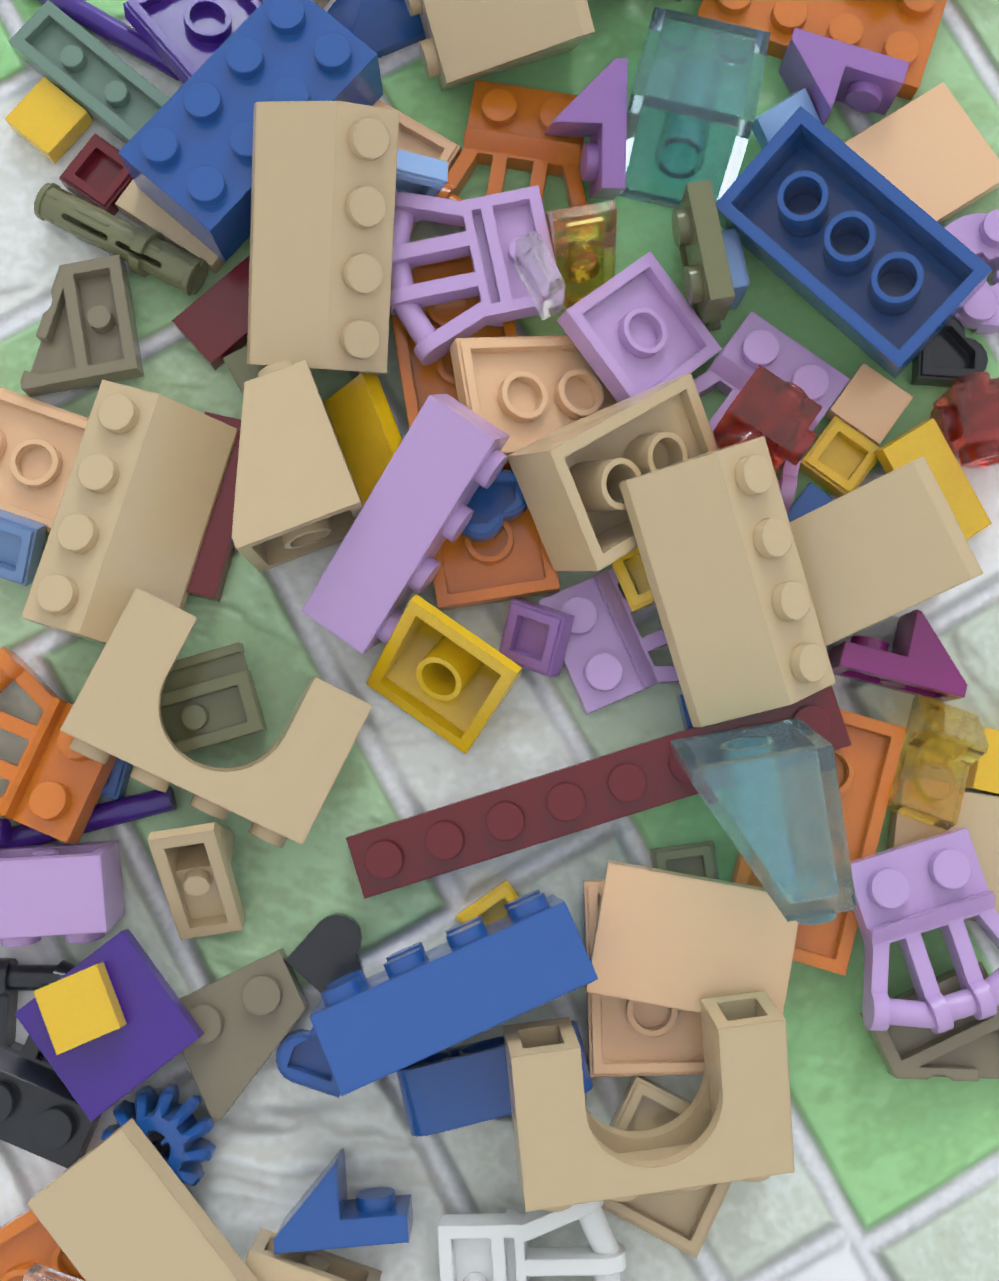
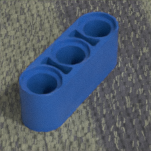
[396,1020,593,1137]

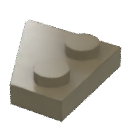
[21,254,144,397]
[179,948,309,1122]
[860,961,999,1081]

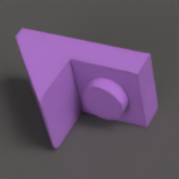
[778,28,910,125]
[544,58,628,200]

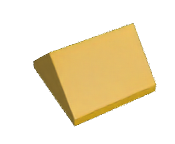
[366,594,522,754]

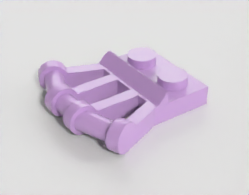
[390,185,564,365]
[693,311,850,512]
[537,567,679,715]
[839,827,999,1034]

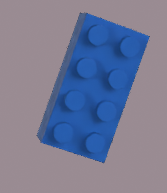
[118,0,383,262]
[716,106,993,379]
[309,889,598,1096]

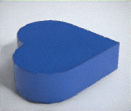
[462,469,528,543]
[276,1027,340,1098]

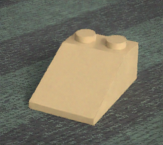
[508,373,718,572]

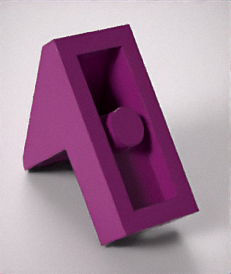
[828,609,967,702]

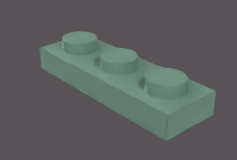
[8,0,170,144]

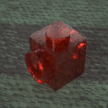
[713,365,823,472]
[930,372,999,468]

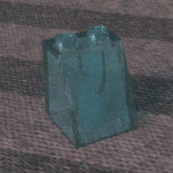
[617,6,771,209]
[671,718,857,925]

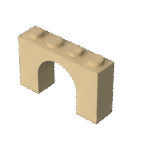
[60,587,373,848]
[503,990,795,1212]

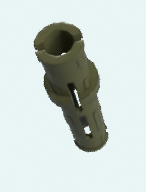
[34,183,208,296]

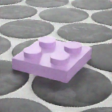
[557,251,722,403]

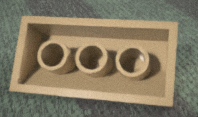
[247,101,399,373]
[21,379,239,645]
[618,436,836,728]

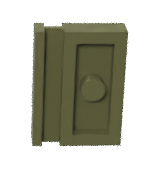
[672,179,735,331]
[161,642,267,753]

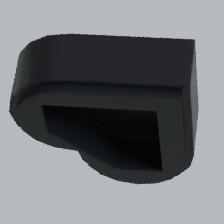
[911,317,988,388]
[285,913,364,993]

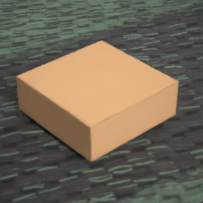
[825,363,913,446]

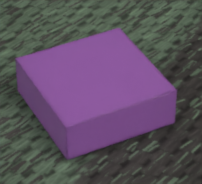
[499,598,575,677]

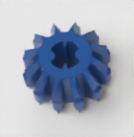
[100,1084,216,1186]

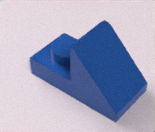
[273,1148,413,1254]

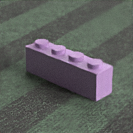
[301,394,510,654]
[0,840,125,947]

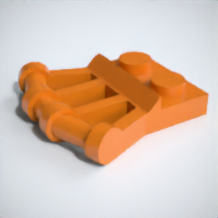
[436,79,594,243]
[0,646,117,845]

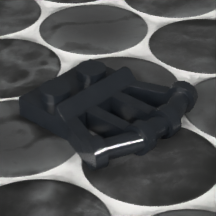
[0,958,102,1168]

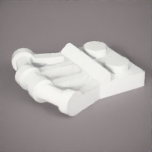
[437,1200,627,1281]

